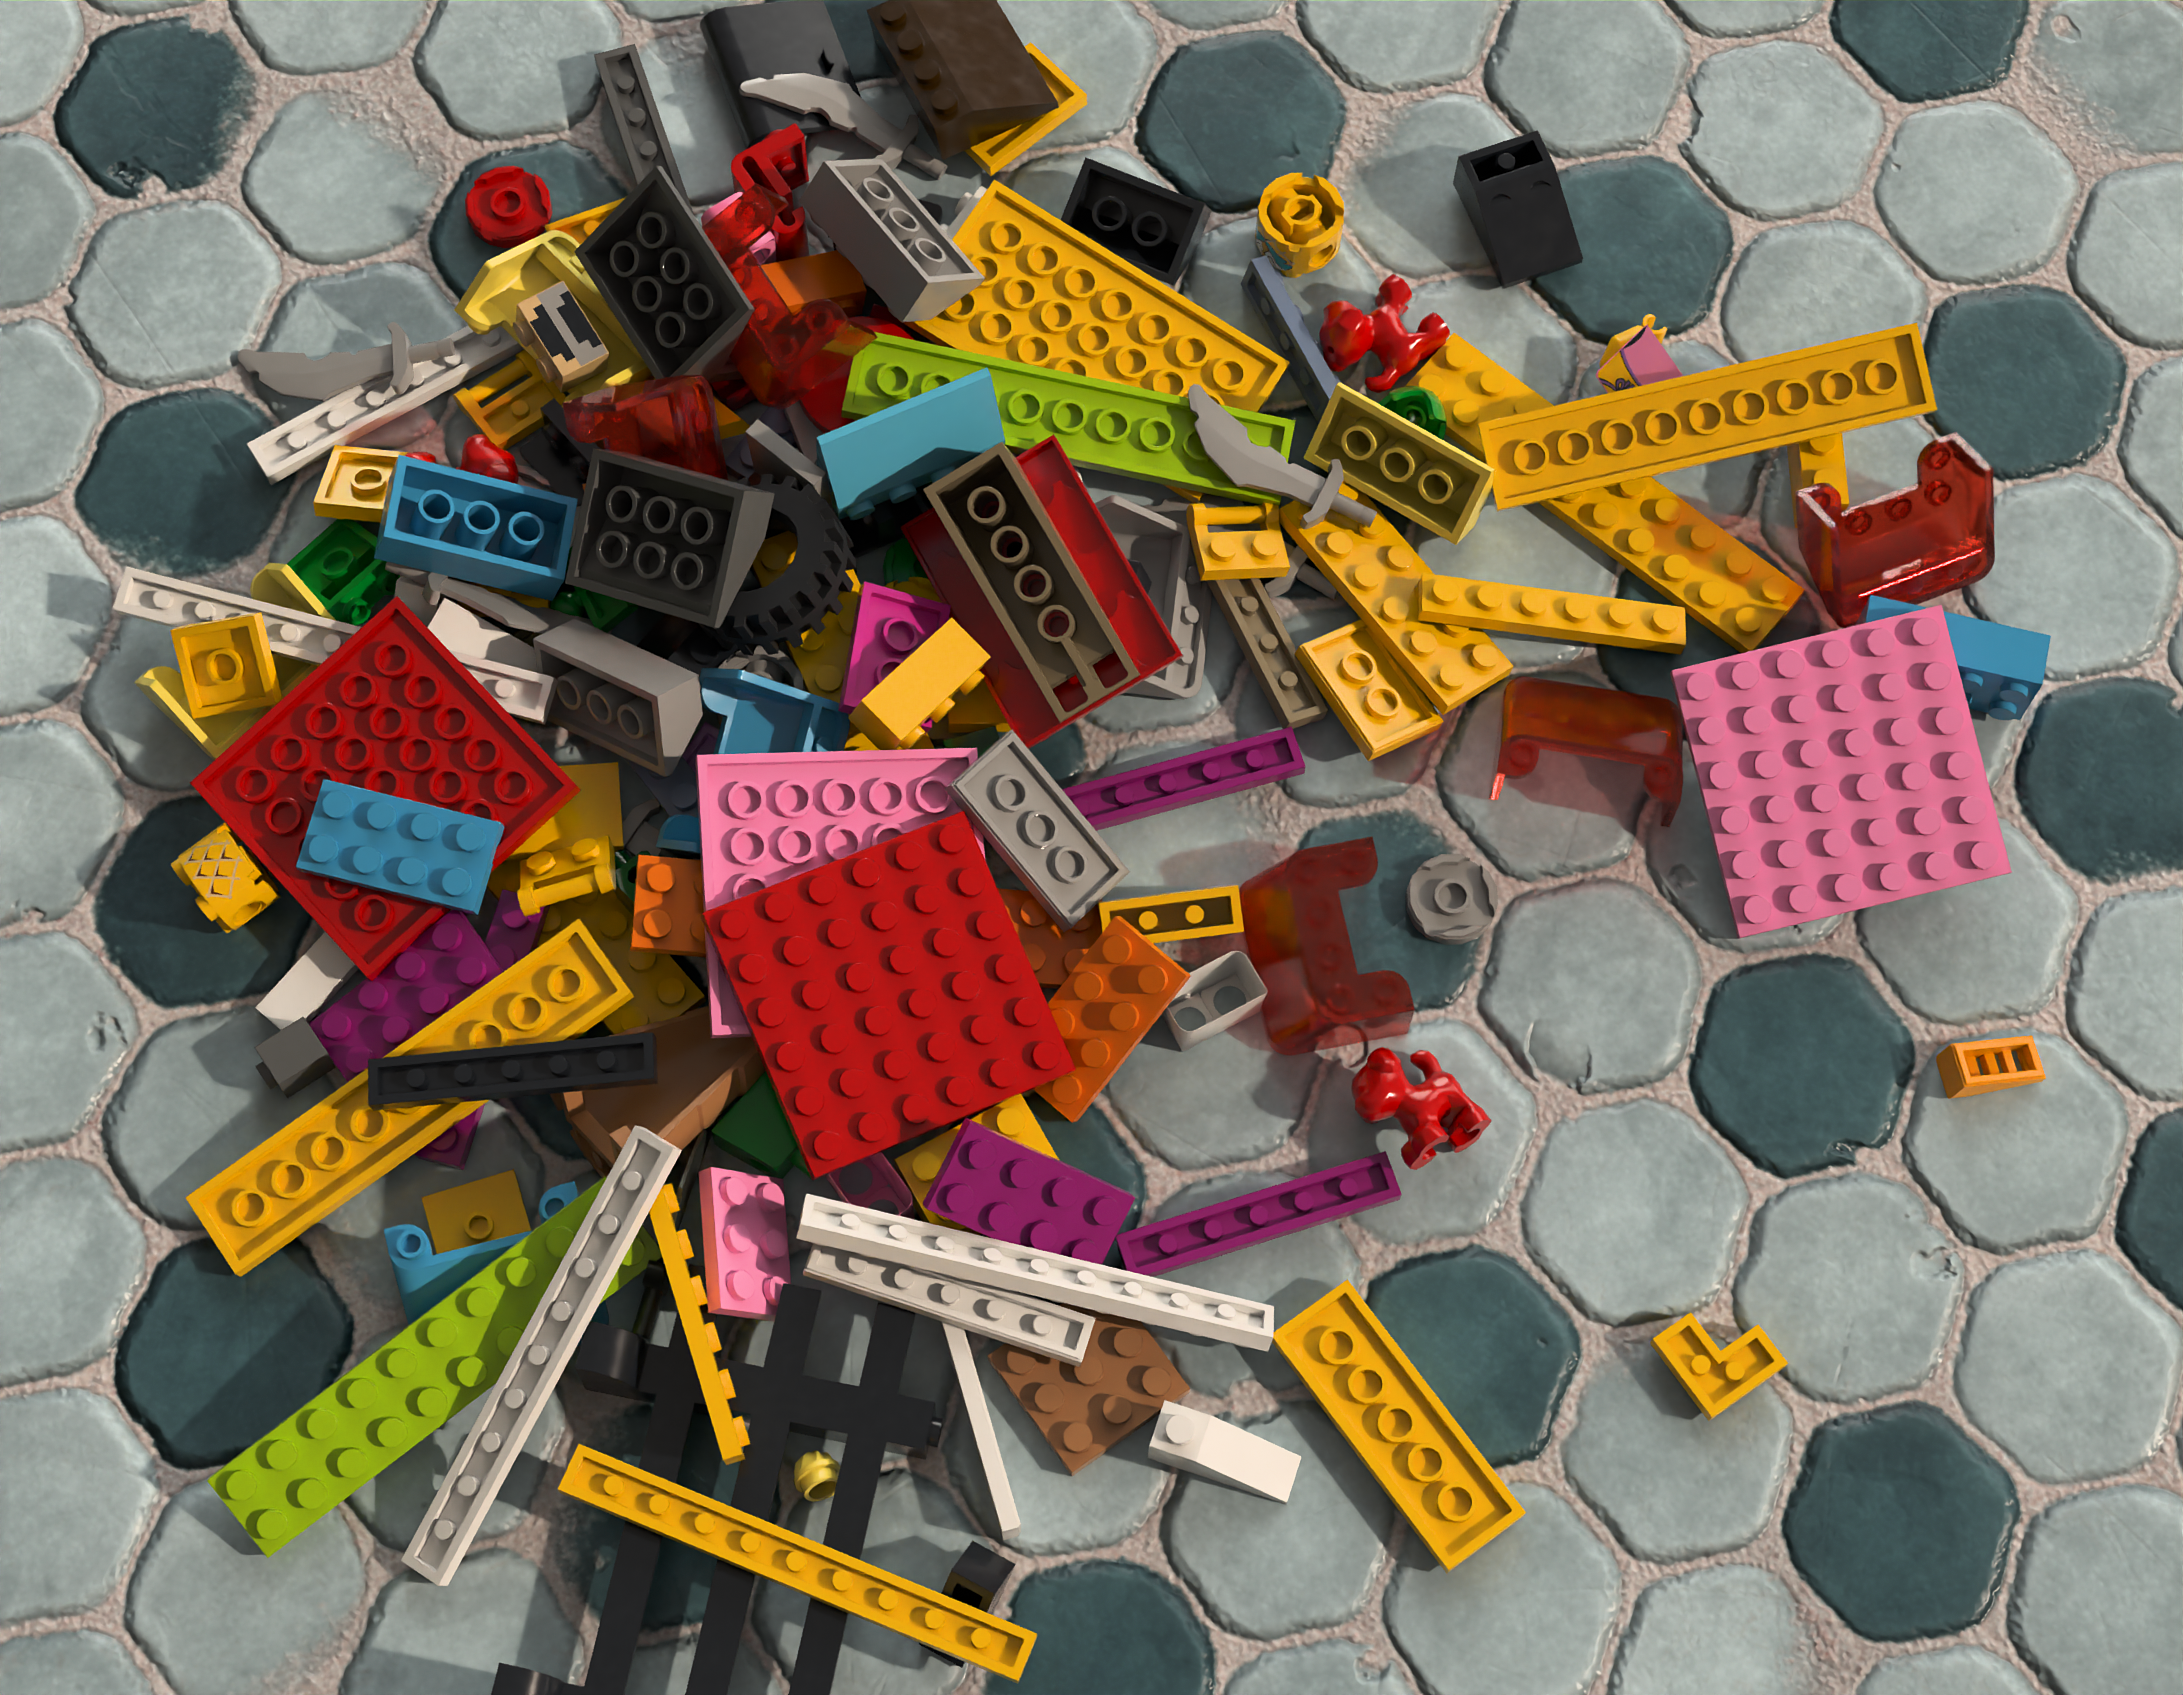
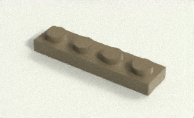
[1207,578,1328,729]

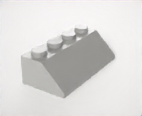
[799,158,985,322]
[533,618,703,777]

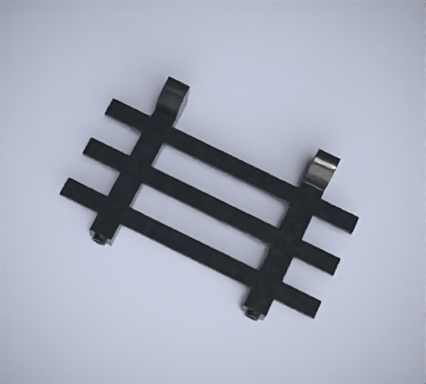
[491,1264,943,1695]

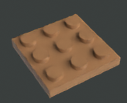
[988,1303,1190,1476]

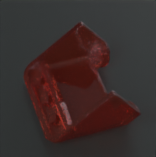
[1489,676,1683,827]

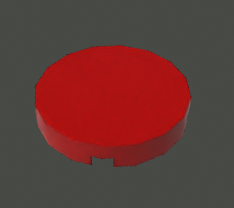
[465,166,552,248]

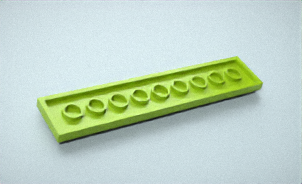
[841,329,1295,507]
[207,1176,662,1558]

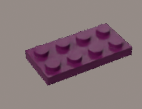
[309,909,504,1082]
[922,1117,1136,1265]

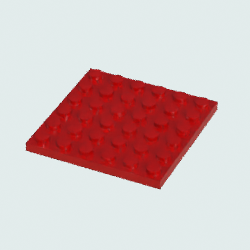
[190,596,581,981]
[701,811,1076,1180]

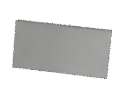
[945,730,1130,932]

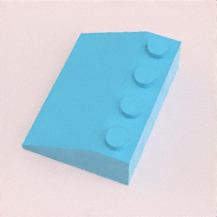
[816,367,1005,520]

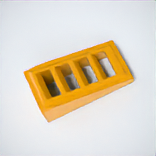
[1936,1035,2046,1099]

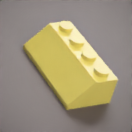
[1304,382,1495,545]

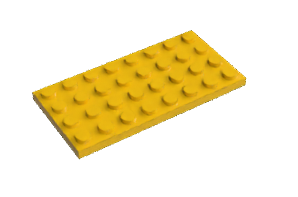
[899,179,1290,504]

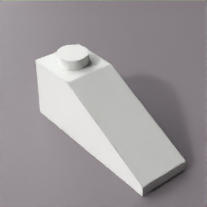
[1147,1400,1301,1504]

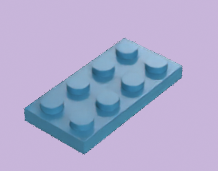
[296,779,505,915]

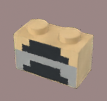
[513,281,609,393]

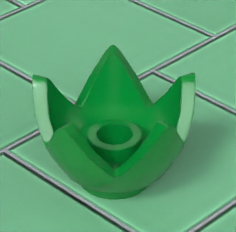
[1378,386,1447,440]

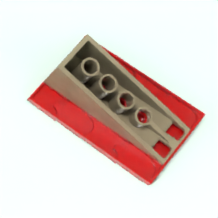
[900,434,1184,749]

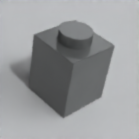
[254,1017,336,1098]

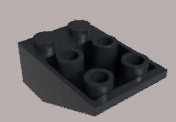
[1453,130,1583,289]

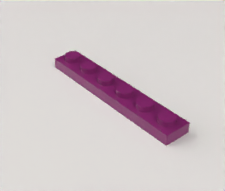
[1062,726,1306,831]
[414,889,550,1170]
[1115,1151,1402,1277]

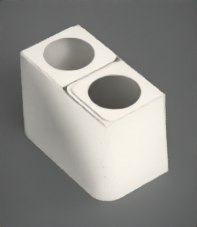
[1161,951,1268,1052]

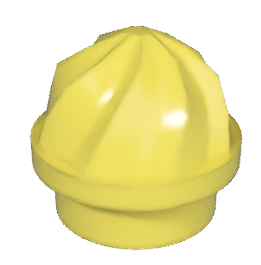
[793,1450,840,1502]

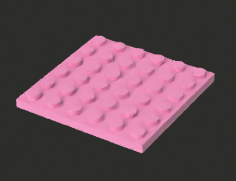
[1670,605,2012,939]
[695,748,985,1038]

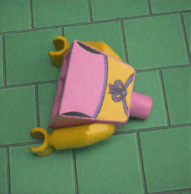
[1595,314,1683,393]

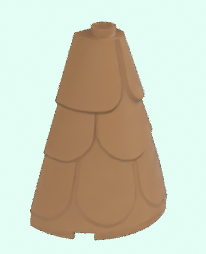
[550,1006,766,1178]

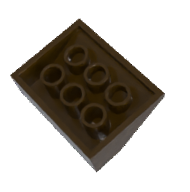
[866,0,1059,160]

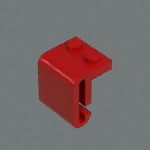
[731,123,810,262]

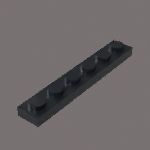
[368,1032,658,1111]

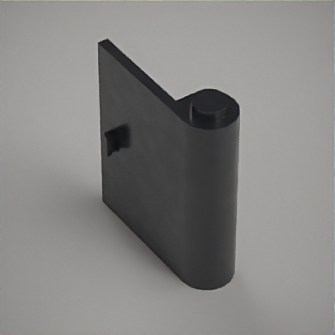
[700,0,861,149]

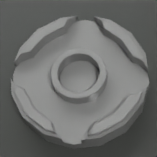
[1406,854,1498,945]

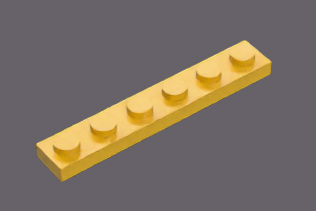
[1418,573,1686,654]
[649,1183,750,1465]

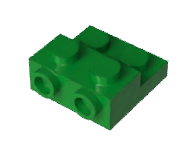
[287,519,401,625]

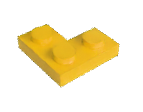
[1650,1312,1788,1421]

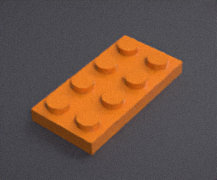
[1033,916,1191,1123]

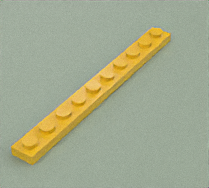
[558,1444,1037,1684]

